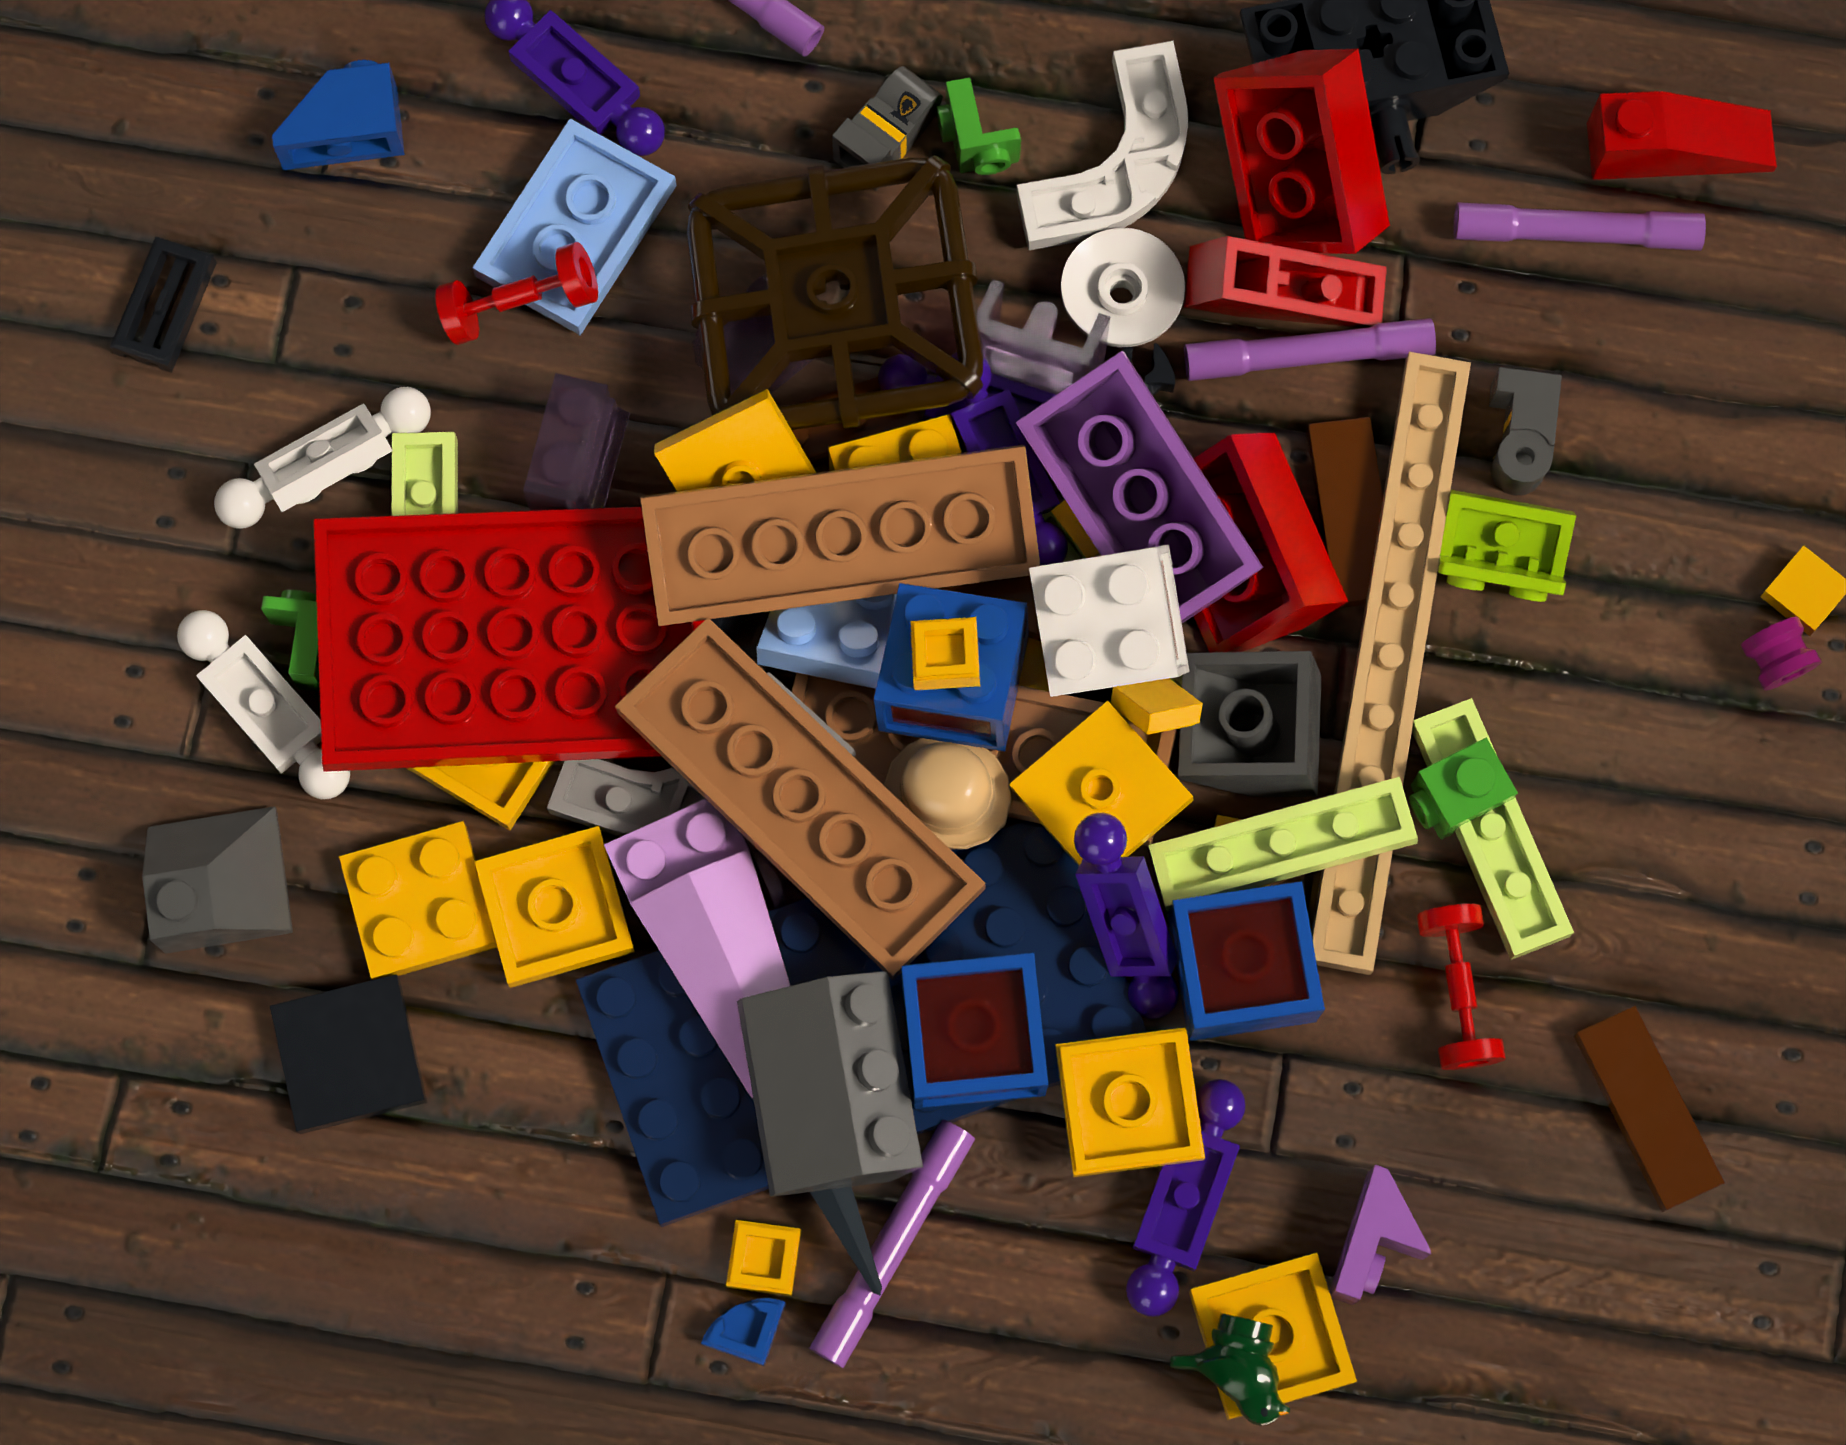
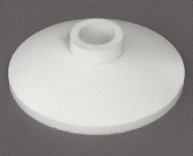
[1061,228,1185,347]

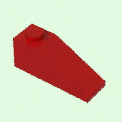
[1587,91,1777,180]
[1184,236,1387,328]

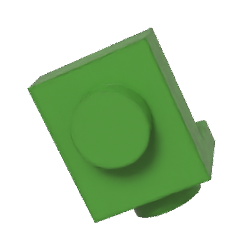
[936,77,1021,175]
[261,590,320,692]
[1409,737,1518,840]

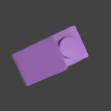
[1329,1165,1431,1305]

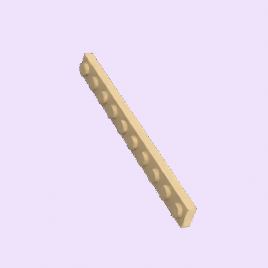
[1311,351,1471,975]

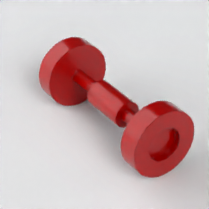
[435,242,598,345]
[1417,904,1506,1070]

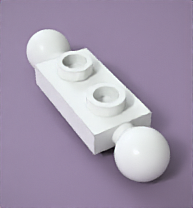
[214,387,431,529]
[177,610,350,799]

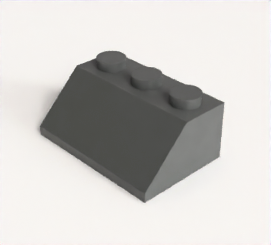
[737,971,923,1197]

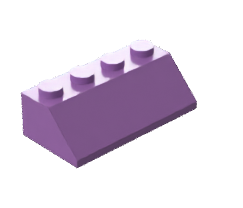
[1016,351,1264,623]

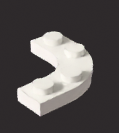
[1016,41,1188,251]

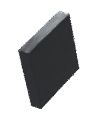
[270,974,427,1134]

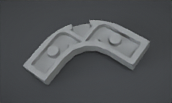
[547,759,705,837]

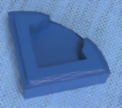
[701,1298,786,1366]

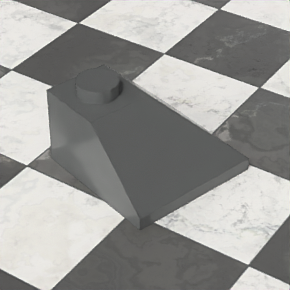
[142,806,293,954]

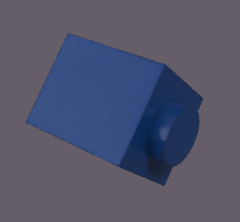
[272,60,405,170]

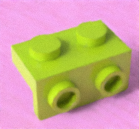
[1438,490,1576,602]

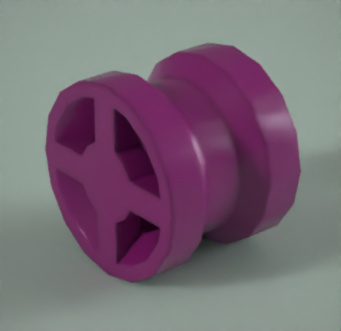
[1741,616,1822,691]

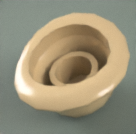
[884,738,1012,850]

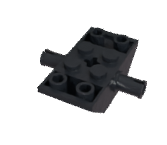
[1240,0,1510,174]

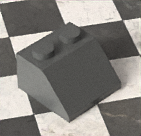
[1178,651,1321,797]

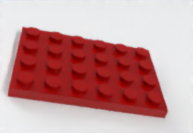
[314,507,705,772]

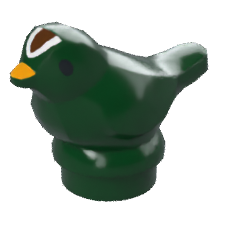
[1170,1313,1290,1426]

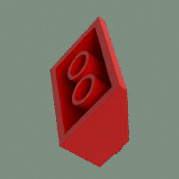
[1214,48,1390,254]
[1193,433,1349,653]

